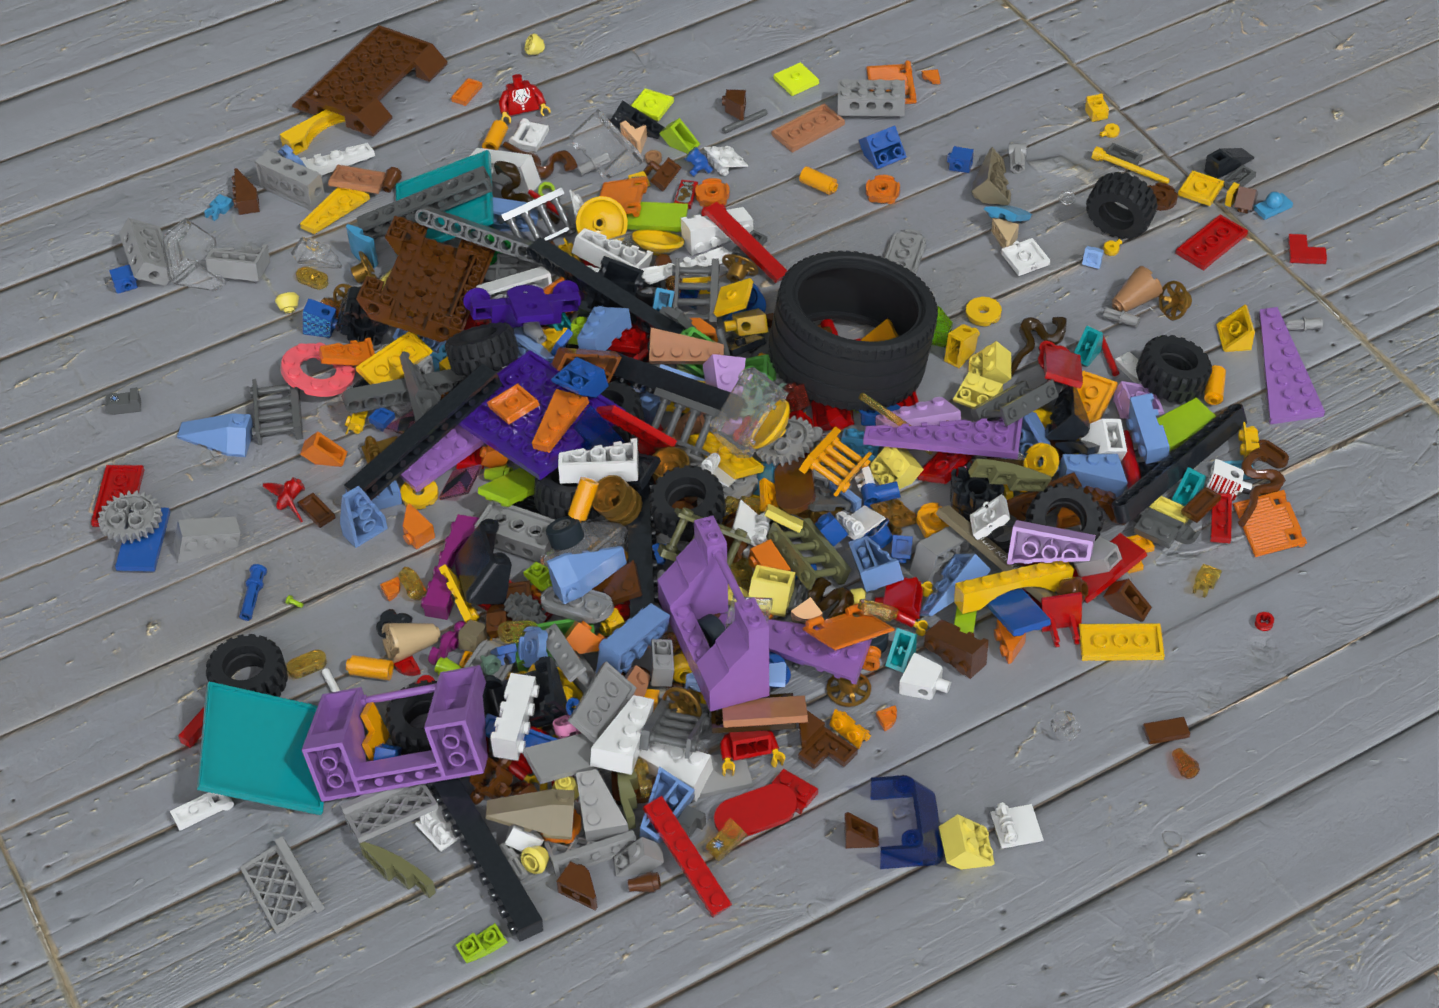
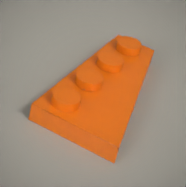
[532,389,589,453]

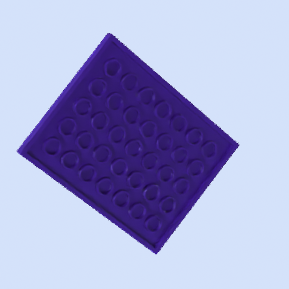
[458,350,626,480]

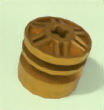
[652,447,691,485]
[592,475,642,526]

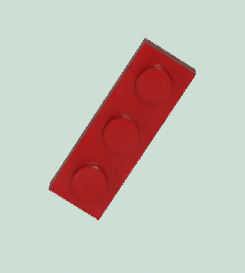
[1210,493,1232,544]

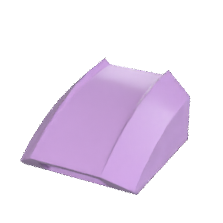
[1113,381,1165,419]

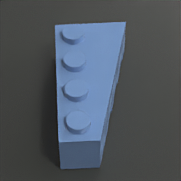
[596,603,670,674]

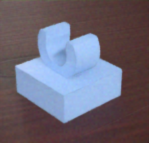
[1082,246,1104,269]

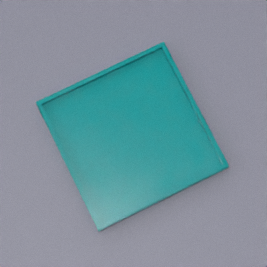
[396,150,494,255]
[197,681,324,815]

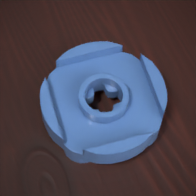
[277,144,307,168]
[518,626,548,668]

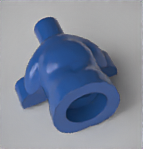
[684,147,713,177]

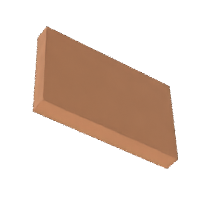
[328,165,386,194]

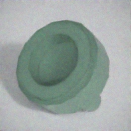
[480,655,501,675]

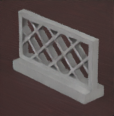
[340,784,439,843]
[540,806,636,877]
[240,836,325,934]

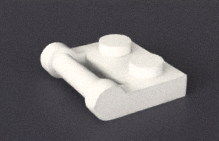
[509,118,549,152]

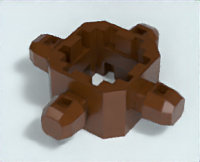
[469,757,513,805]

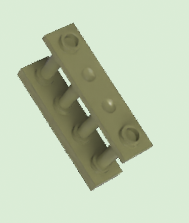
[657,507,751,578]
[767,518,852,590]

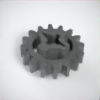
[504,592,547,627]

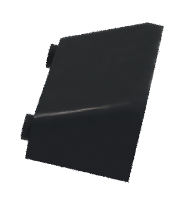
[577,256,645,319]
[454,519,512,604]
[483,656,568,728]

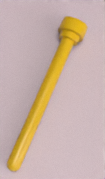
[1091,146,1170,184]

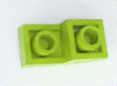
[568,317,587,345]
[523,561,552,592]
[954,606,977,634]
[456,923,508,963]

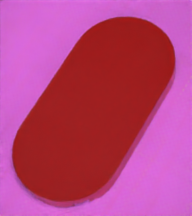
[714,783,797,840]

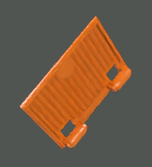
[866,60,917,104]
[599,176,648,217]
[1233,490,1307,557]
[802,603,895,650]

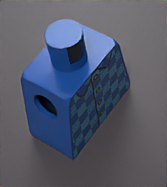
[303,298,342,338]

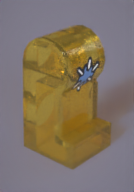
[705,818,748,861]

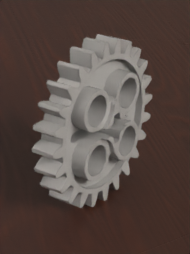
[755,416,816,466]
[98,490,163,544]

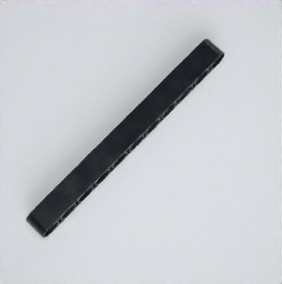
[526,237,686,335]
[1111,404,1247,524]

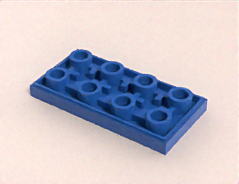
[115,507,171,571]
[986,588,1051,636]

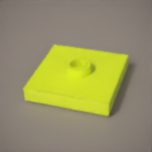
[773,62,819,96]
[631,88,674,121]

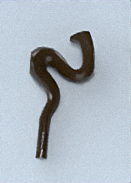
[494,161,560,225]
[1011,317,1067,377]
[808,577,854,619]

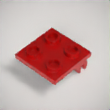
[1041,592,1082,648]

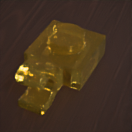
[725,496,760,513]

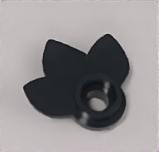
[376,609,413,638]

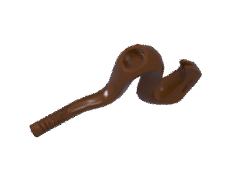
[503,141,577,180]
[1238,448,1286,527]

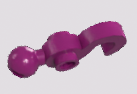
[428,621,466,666]

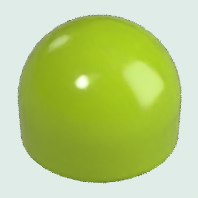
[538,182,555,196]

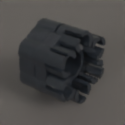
[336,286,389,346]
[950,459,1004,523]

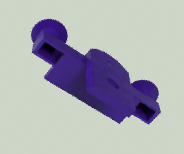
[463,280,581,328]

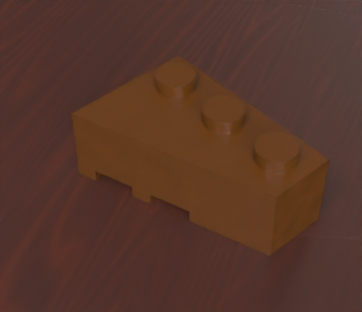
[924,619,989,679]

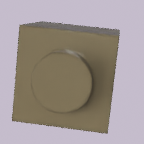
[459,620,488,653]

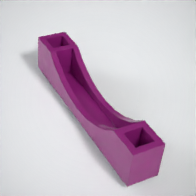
[421,514,479,620]

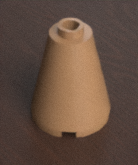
[1112,266,1163,312]

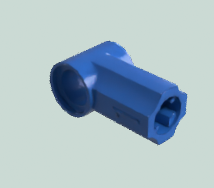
[861,481,901,509]

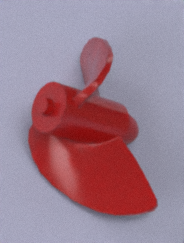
[262,477,305,522]

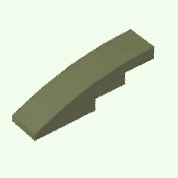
[968,459,1052,491]
[618,769,639,830]
[359,842,436,898]

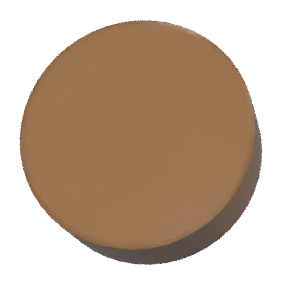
[645,150,662,164]

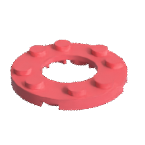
[280,343,355,397]

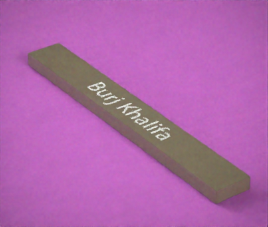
[936,505,1057,602]

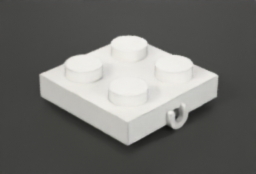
[1001,238,1050,276]
[970,494,1010,540]

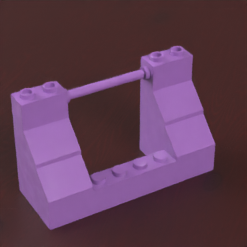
[658,516,769,712]
[302,665,488,802]

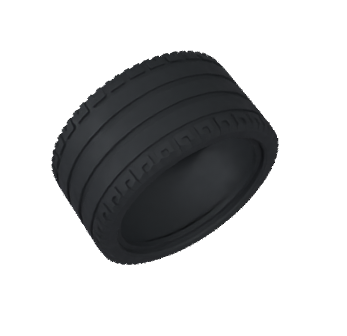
[769,250,938,411]

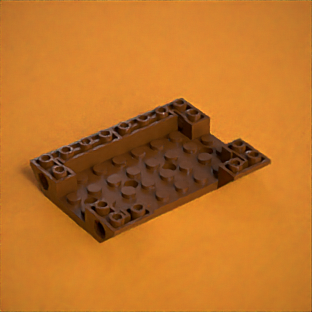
[292,25,448,137]
[356,216,495,342]

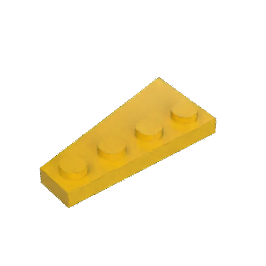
[300,187,370,234]

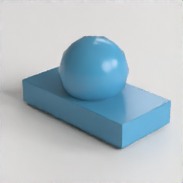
[1254,192,1293,220]

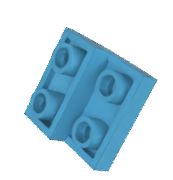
[984,205,1032,223]
[346,224,378,268]
[839,428,880,463]

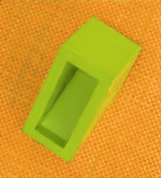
[659,118,700,154]

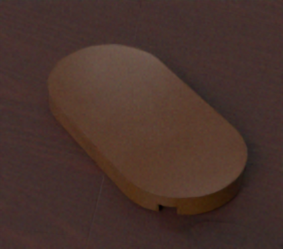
[774,457,816,514]

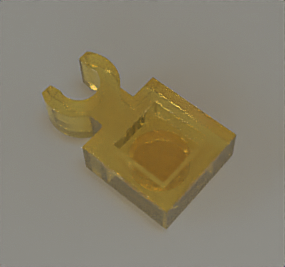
[1193,563,1222,598]

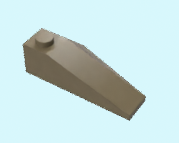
[972,147,1011,205]
[486,789,574,840]

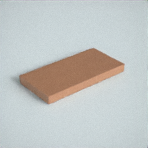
[772,104,845,153]
[722,695,808,728]

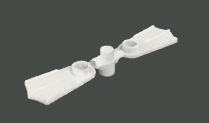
[641,246,732,284]

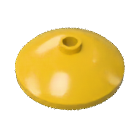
[576,196,628,241]
[632,230,684,256]
[749,399,790,449]

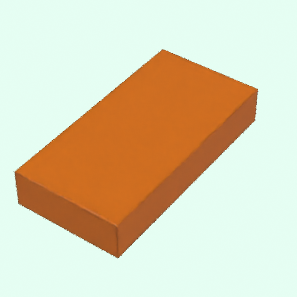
[451,78,483,106]

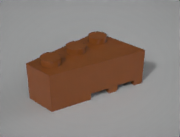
[551,347,622,383]

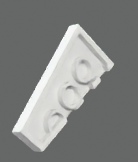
[300,143,375,177]

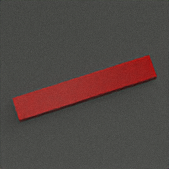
[704,201,788,283]

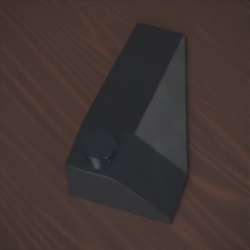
[1045,385,1090,441]

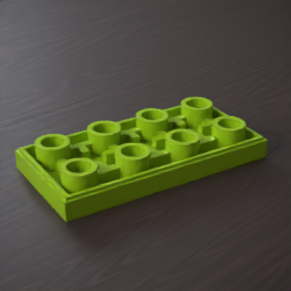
[626,202,688,232]
[1157,398,1216,452]
[478,467,535,507]

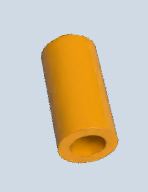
[482,120,508,150]
[799,166,838,195]
[1204,365,1226,405]
[568,477,599,523]
[346,655,394,681]

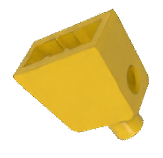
[724,309,768,336]
[944,324,980,368]

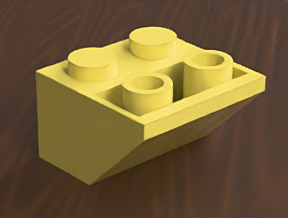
[969,341,1011,384]
[953,372,1003,408]
[869,447,924,489]
[748,565,795,617]
[939,814,995,870]

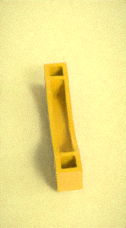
[280,110,345,155]
[954,561,1074,614]

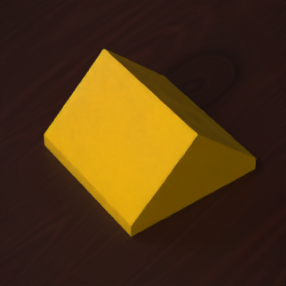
[1216,305,1255,352]

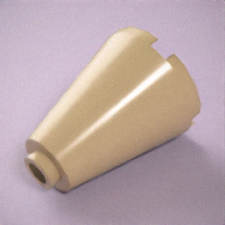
[382,623,440,663]

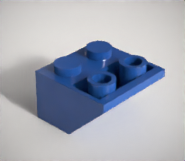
[859,126,907,169]
[551,357,609,398]

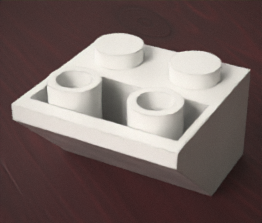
[1079,419,1127,462]

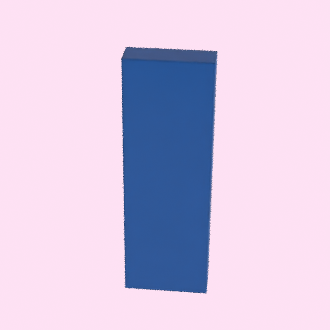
[550,329,573,357]

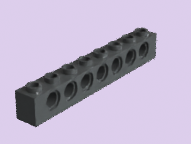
[357,166,493,239]

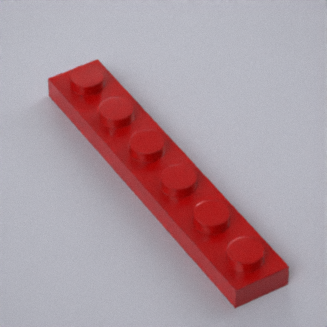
[643,796,732,917]

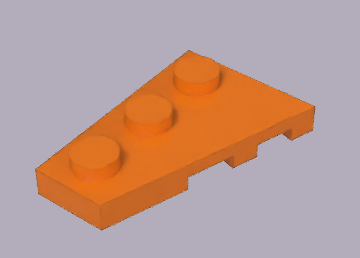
[319,338,375,366]

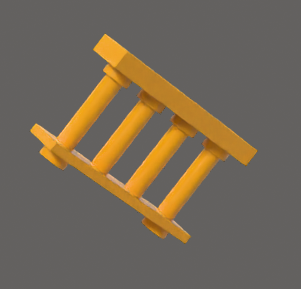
[799,427,872,497]

